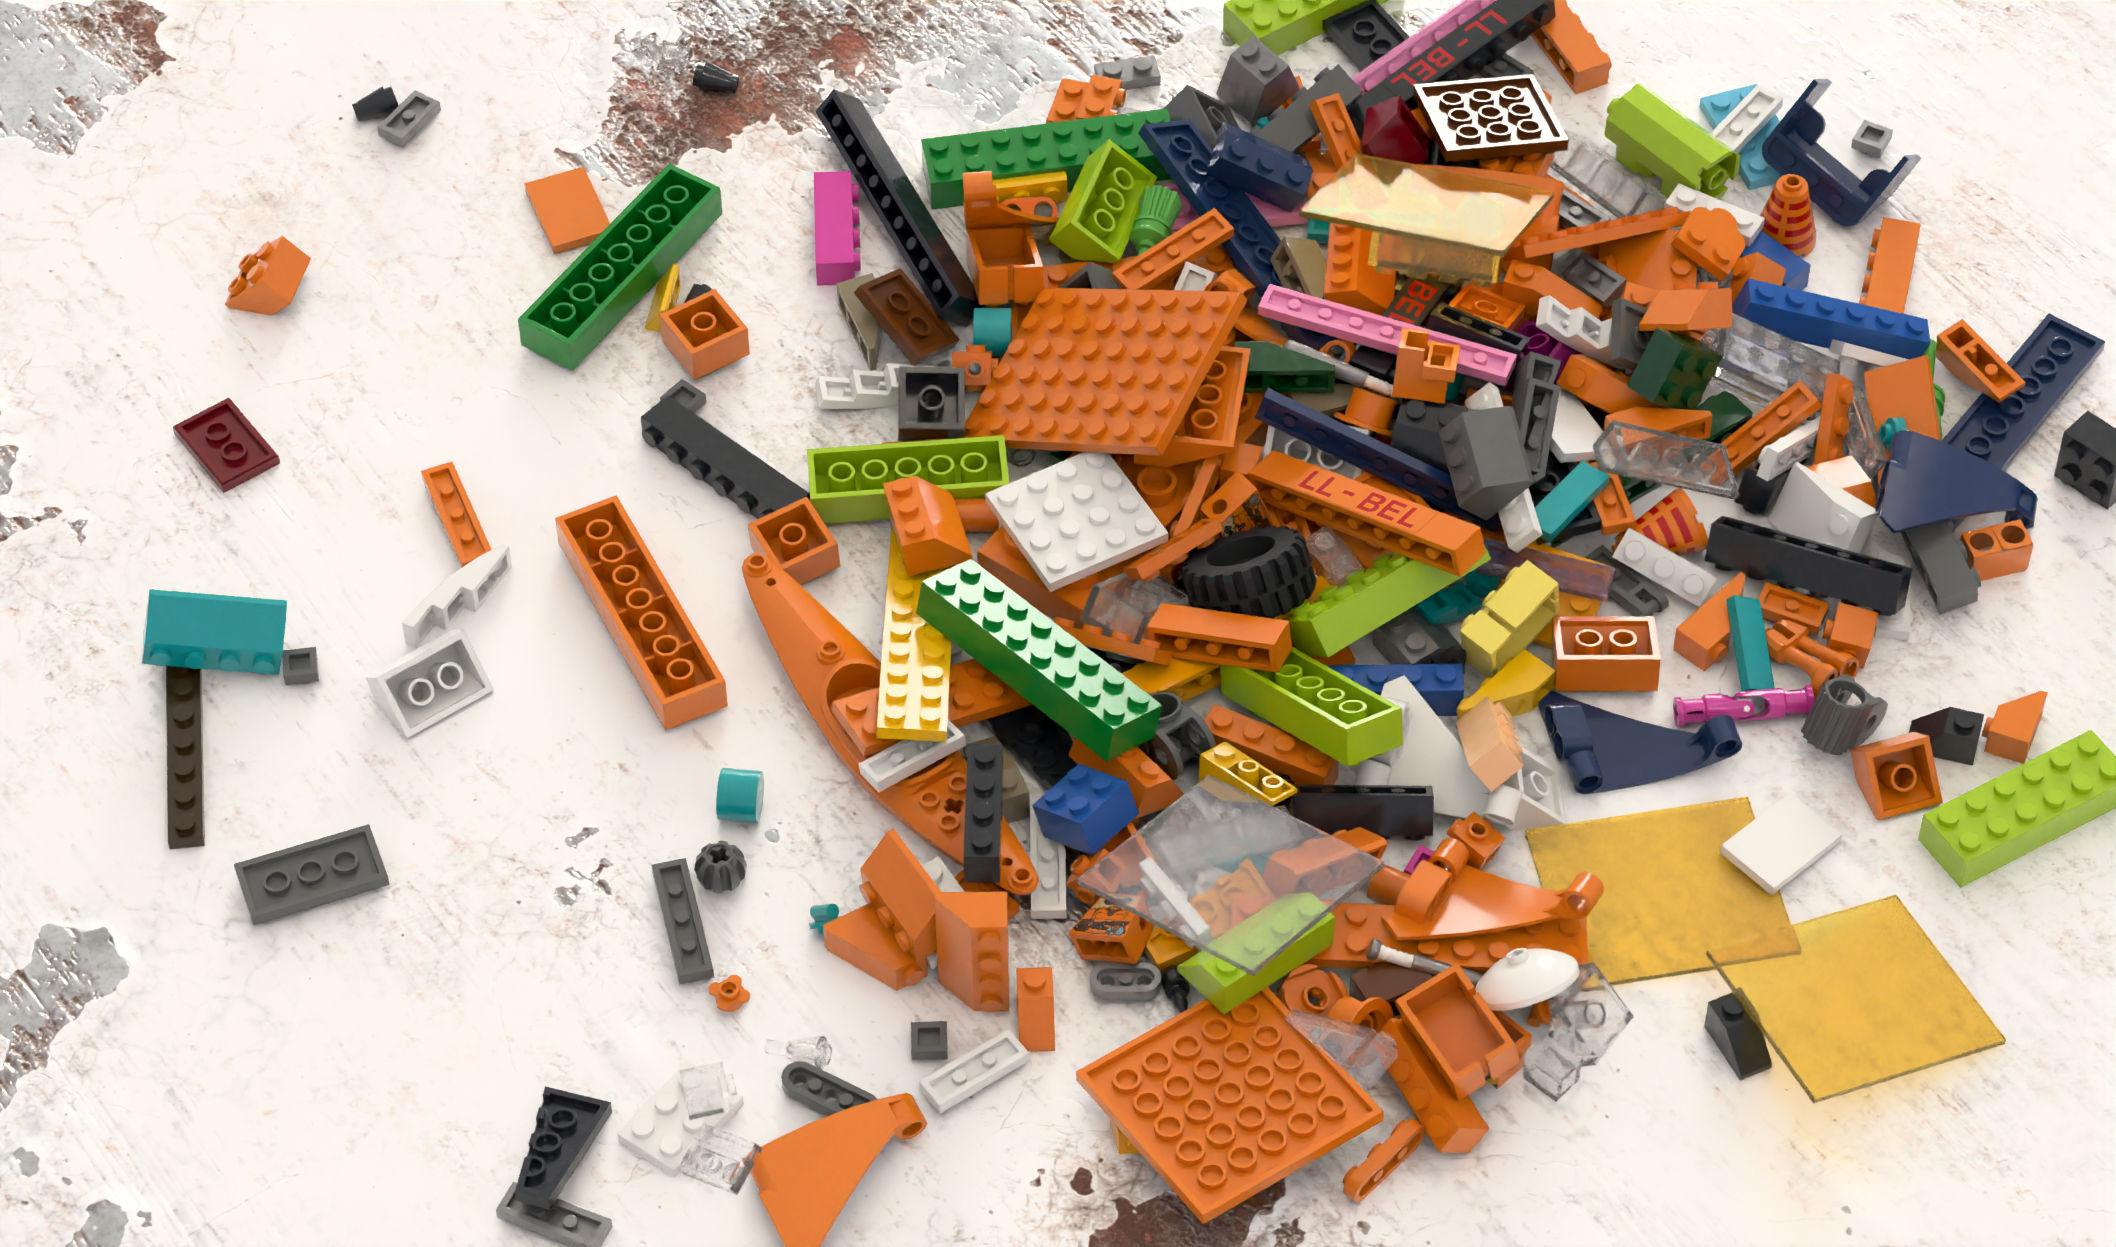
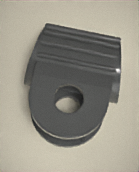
[1801,674,1888,755]
[1138,691,1216,780]

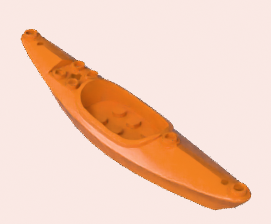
[742,553,1039,895]

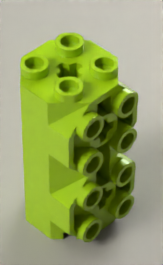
[1604,83,1741,199]

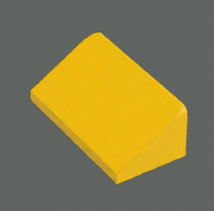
[645,264,681,332]

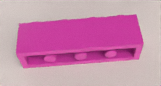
[814,171,861,286]

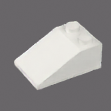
[1768,462,1877,554]

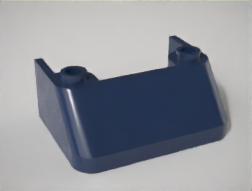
[1762,78,1922,227]

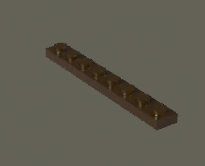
[166,666,205,849]

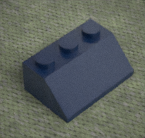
[1206,122,1313,213]

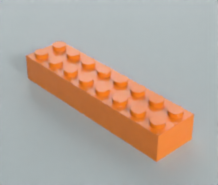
[555,495,728,731]

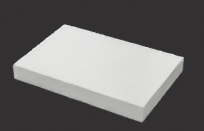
[1550,387,1618,463]
[1720,792,1842,896]

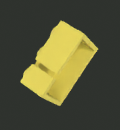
[1460,560,1560,678]

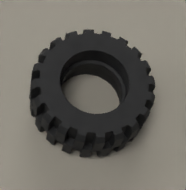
[1181,525,1317,619]

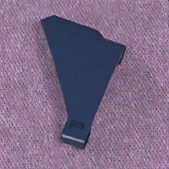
[1875,430,2038,534]
[1538,690,1742,794]

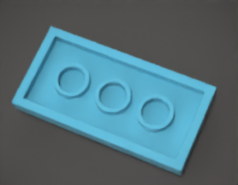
[1699,84,1782,190]

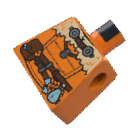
[1200,471,1273,539]
[1069,888,1154,964]

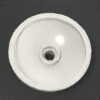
[1475,948,1580,1011]

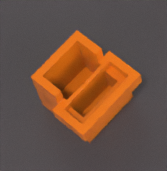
[1392,328,1461,404]

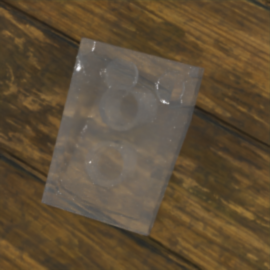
[1080,573,1190,644]

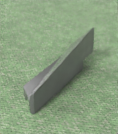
[1511,351,1561,486]

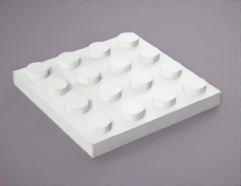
[985,452,1168,592]

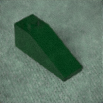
[1235,341,1335,393]

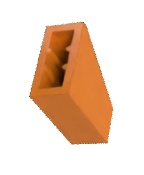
[823,902,928,991]

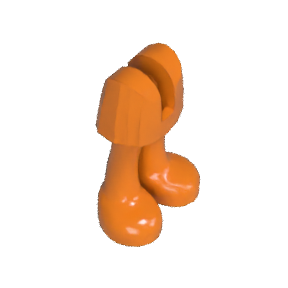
[1765,618,1859,700]

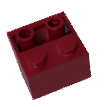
[1360,95,1430,191]

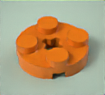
[1276,964,1349,1036]

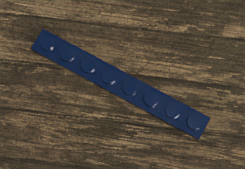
[1255,388,1501,533]

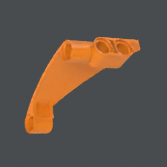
[962,171,1059,230]
[1204,268,1356,364]
[745,1093,928,1247]

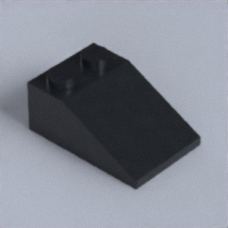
[1390,398,1469,512]

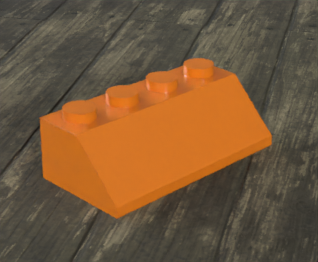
[1324,217,1398,316]
[934,892,1010,1013]

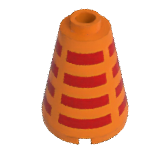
[1760,174,1817,257]
[1611,488,1708,556]

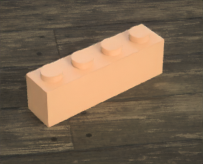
[1456,696,1524,792]

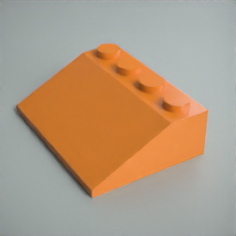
[1598,229,1697,332]
[1134,346,1251,467]

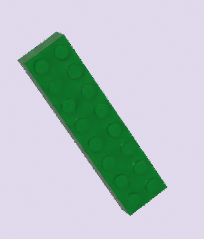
[921,108,1172,210]
[518,163,723,371]
[916,559,1162,762]

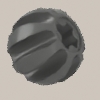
[694,841,747,894]

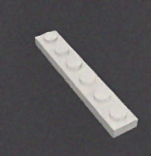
[1465,382,1543,553]

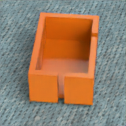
[966,225,1043,307]
[1396,963,1520,1101]

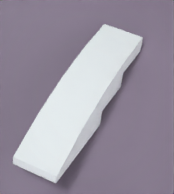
[1536,295,1625,371]
[815,363,934,409]
[402,543,512,648]

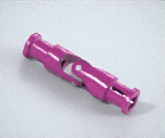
[1673,685,1815,728]

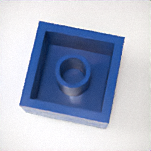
[1032,764,1139,856]

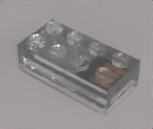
[1700,313,1840,425]

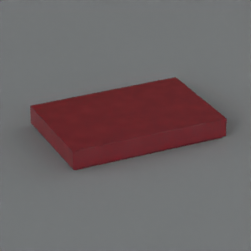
[173,398,280,493]

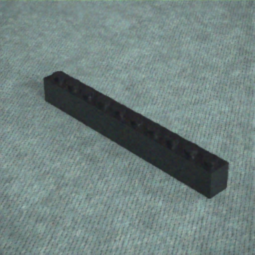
[815,89,985,327]

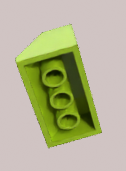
[1049,139,1157,263]
[1177,895,1335,1015]

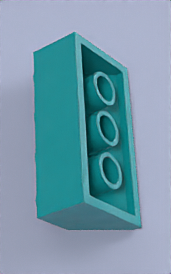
[142,589,287,675]

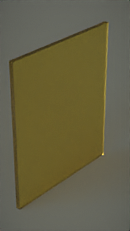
[1299,153,1554,257]
[1525,796,1800,992]
[1706,895,2006,1104]

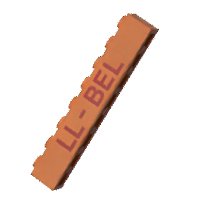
[1248,450,1486,577]

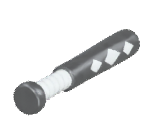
[1283,340,1403,405]
[1366,939,1484,987]

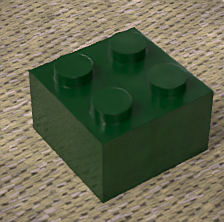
[1627,328,1723,410]

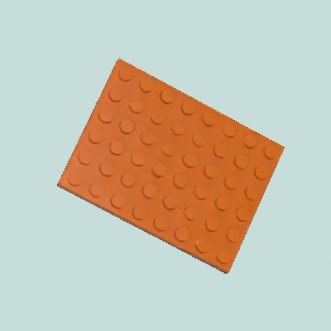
[964,288,1247,456]

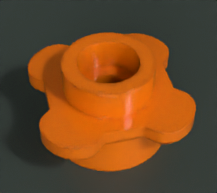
[709,975,750,1012]

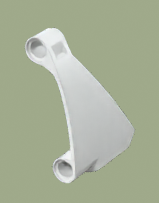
[1354,675,1523,825]

